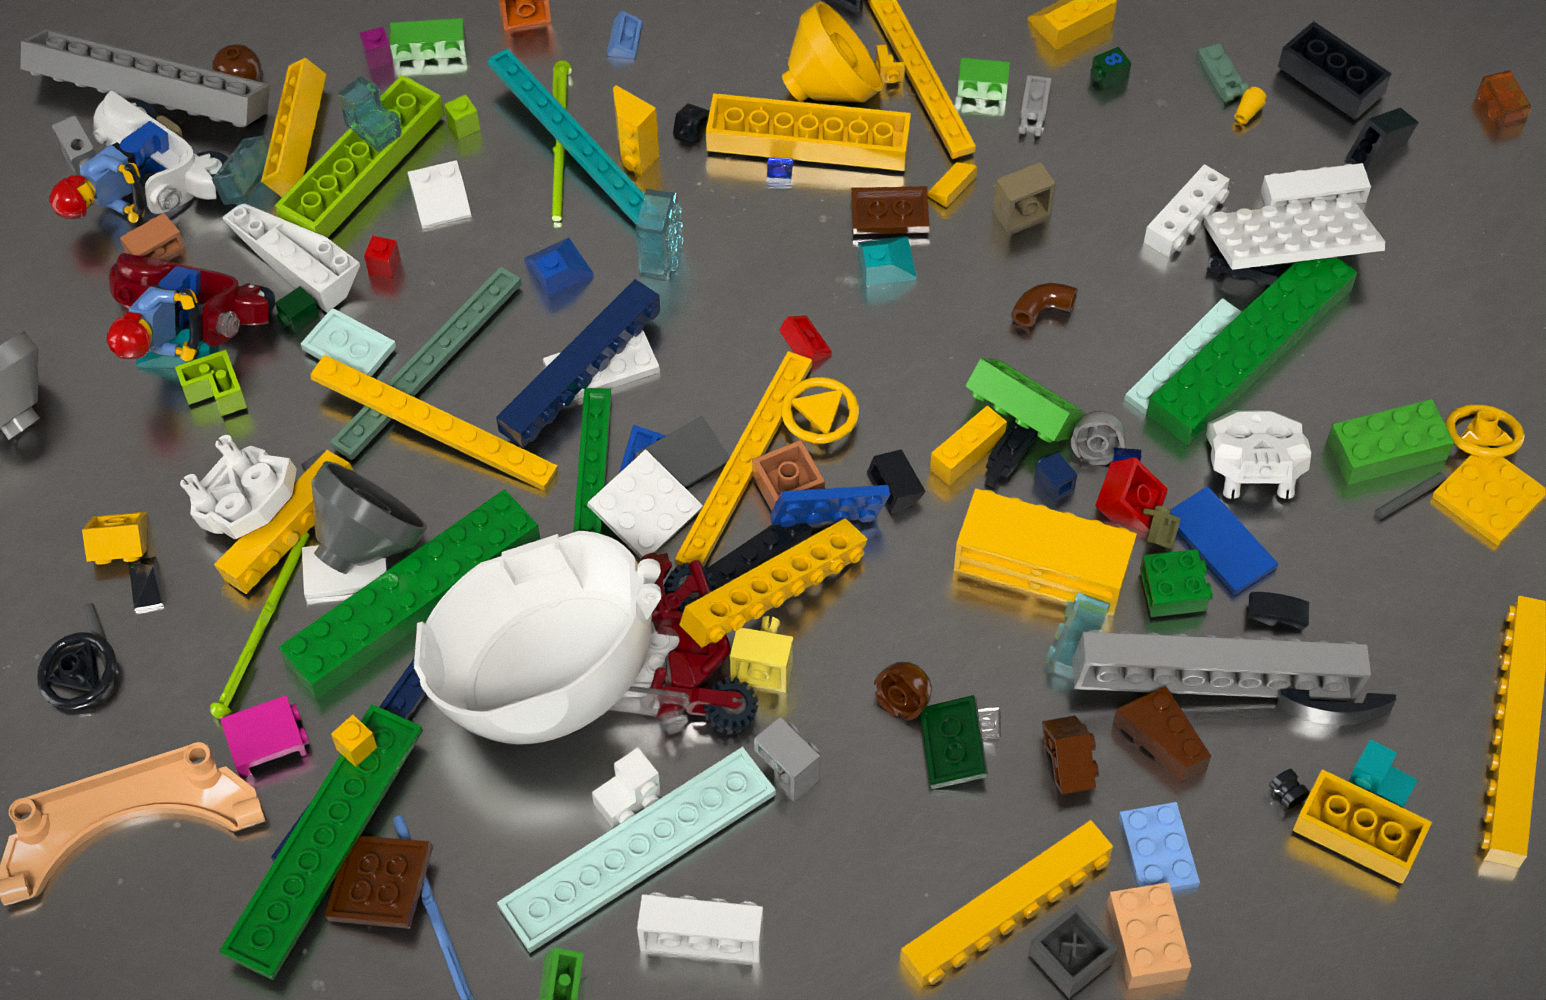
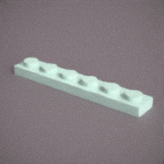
[1125,298,1242,415]

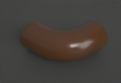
[1011,283,1078,327]

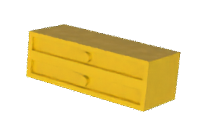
[954,488,1137,616]

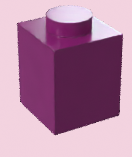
[360,27,393,70]

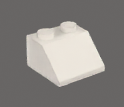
[408,160,471,229]

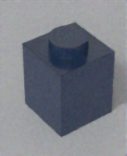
[1034,452,1077,501]

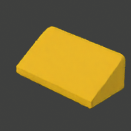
[927,162,977,208]

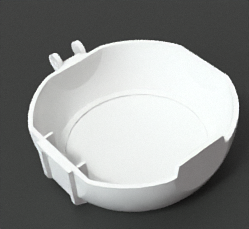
[414,531,661,744]

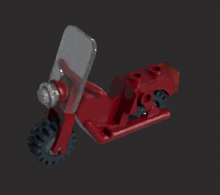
[609,552,758,734]

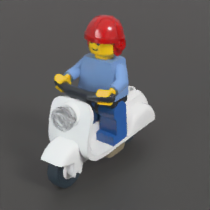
[49,91,233,223]

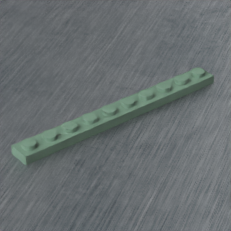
[330,267,522,460]

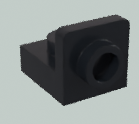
[673,103,710,143]

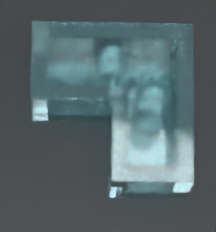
[338,76,402,152]

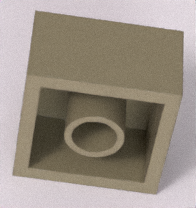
[993,162,1056,233]

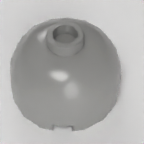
[1071,411,1125,465]

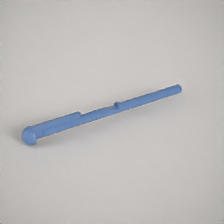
[392,815,474,1000]

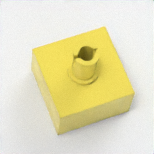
[730,616,793,693]

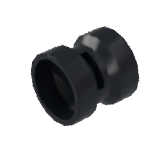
[1269,769,1310,810]

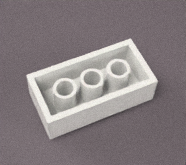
[637,893,763,963]

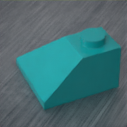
[858,236,917,286]

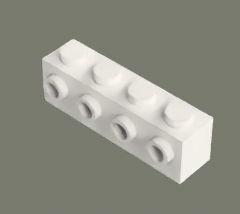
[1144,164,1230,258]

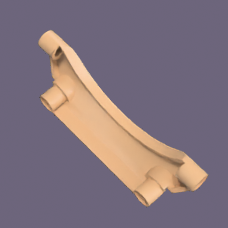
[0,742,266,907]

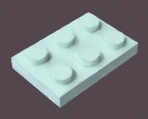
[301,308,396,376]

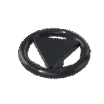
[37,632,117,709]

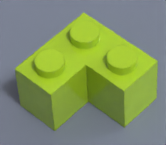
[175,350,247,416]

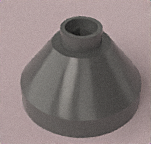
[312,461,427,574]

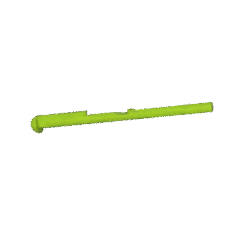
[552,60,572,221]
[210,532,310,719]

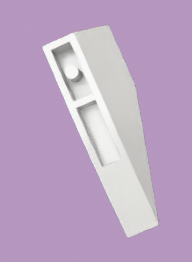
[223,203,360,312]

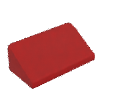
[779,315,832,364]

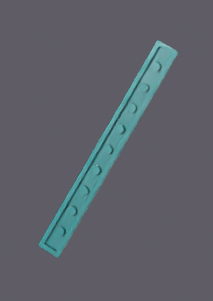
[488,48,660,229]

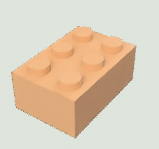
[1106,882,1192,989]

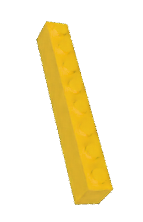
[900,820,1113,988]

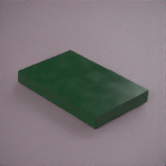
[920,695,989,789]

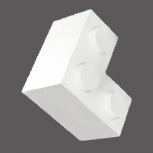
[592,748,661,828]

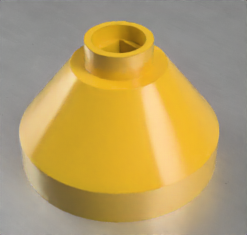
[782,1,883,102]

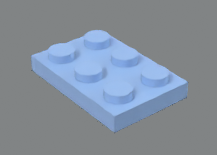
[1119,802,1200,892]

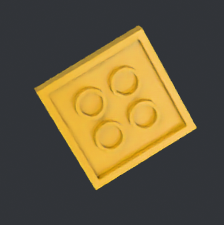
[1432,445,1546,546]

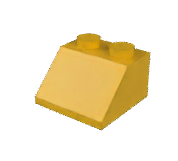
[82,511,148,564]

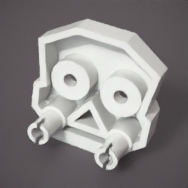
[1206,410,1311,499]
[180,435,297,539]

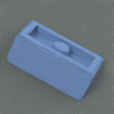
[606,11,643,59]

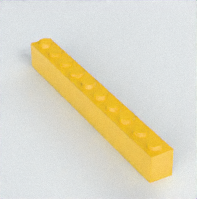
[1481,596,1546,868]

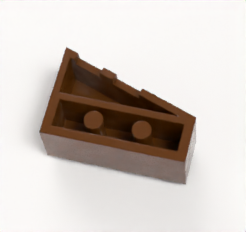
[1113,686,1211,782]

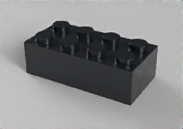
[1278,21,1392,120]

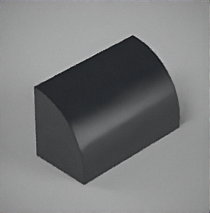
[867,449,926,514]

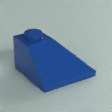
[524,237,593,297]

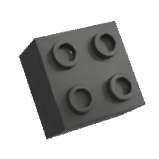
[1028,905,1118,998]

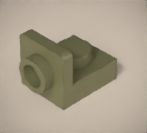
[1143,506,1181,550]

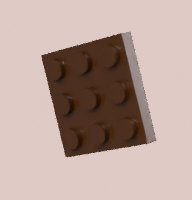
[325,836,434,928]

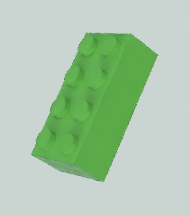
[965,358,1085,443]
[1326,399,1454,485]

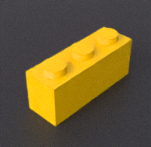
[930,405,1007,486]

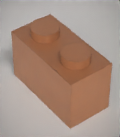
[120,213,185,260]

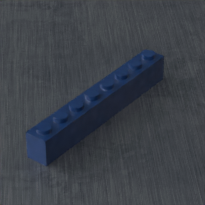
[496,279,660,448]

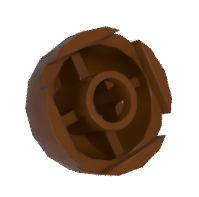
[212,44,263,82]
[874,662,932,720]

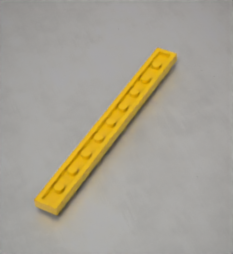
[867,0,976,159]
[675,351,812,567]
[310,355,558,491]

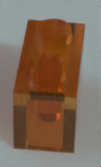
[1477,70,1532,129]

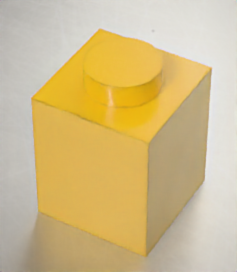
[331,715,377,767]

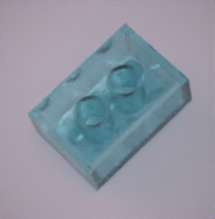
[635,189,683,281]

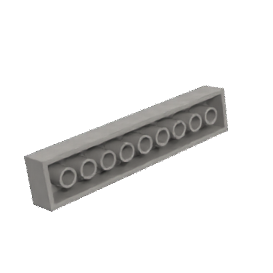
[21,29,270,127]
[1072,630,1371,701]

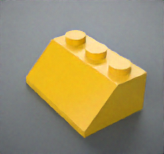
[1028,0,1117,50]
[613,85,659,175]

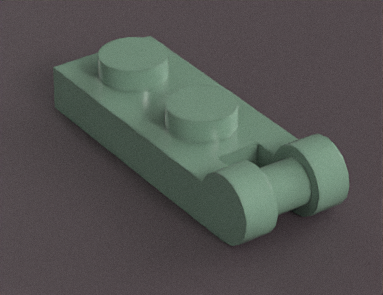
[1197,43,1249,102]

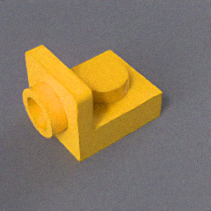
[875,44,905,84]

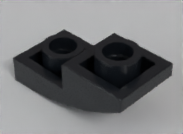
[1248,592,1309,630]

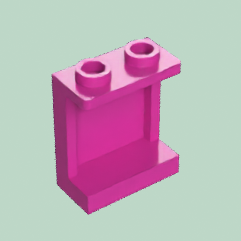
[220,695,309,779]

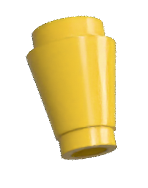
[1234,86,1267,124]

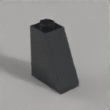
[1345,107,1419,172]

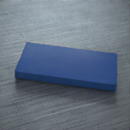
[1170,486,1278,596]

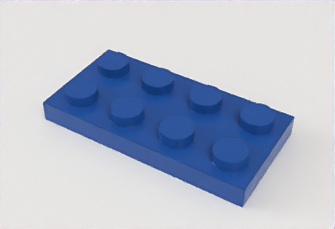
[770,485,890,527]

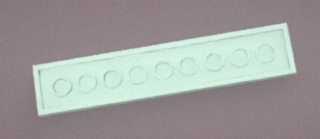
[497,747,776,953]

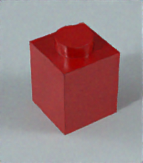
[364,236,401,279]

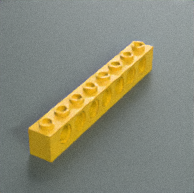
[679,518,868,647]

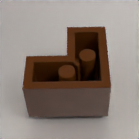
[1042,715,1099,794]

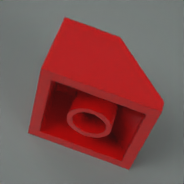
[1095,457,1168,533]

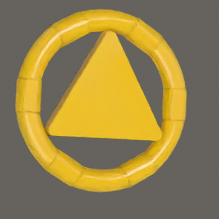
[781,377,859,444]
[1445,404,1525,458]

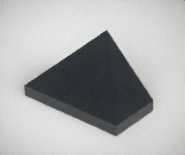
[129,556,163,611]

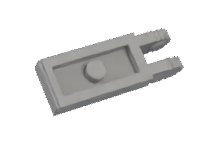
[1020,75,1052,136]

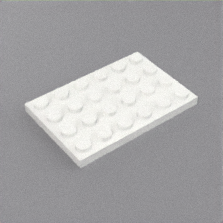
[1204,196,1385,270]

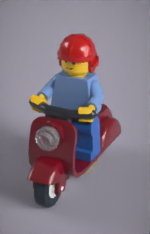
[107,253,275,361]

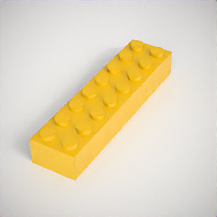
[706,94,911,171]

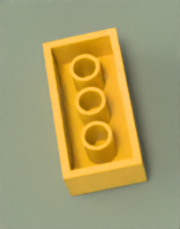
[1293,769,1432,884]

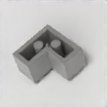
[754,717,820,802]

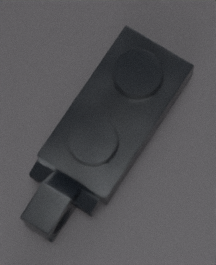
[1207,253,1281,287]
[985,420,1038,488]

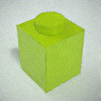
[444,94,480,140]

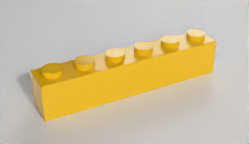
[261,57,326,197]
[214,450,354,594]

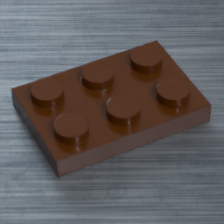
[851,186,930,234]

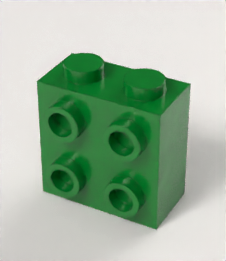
[1140,549,1213,617]

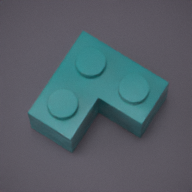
[1348,739,1418,808]

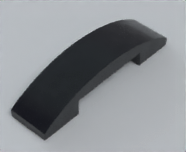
[1276,689,1396,725]

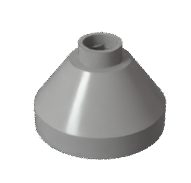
[0,331,40,440]

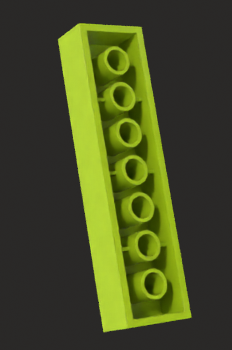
[275,75,444,238]

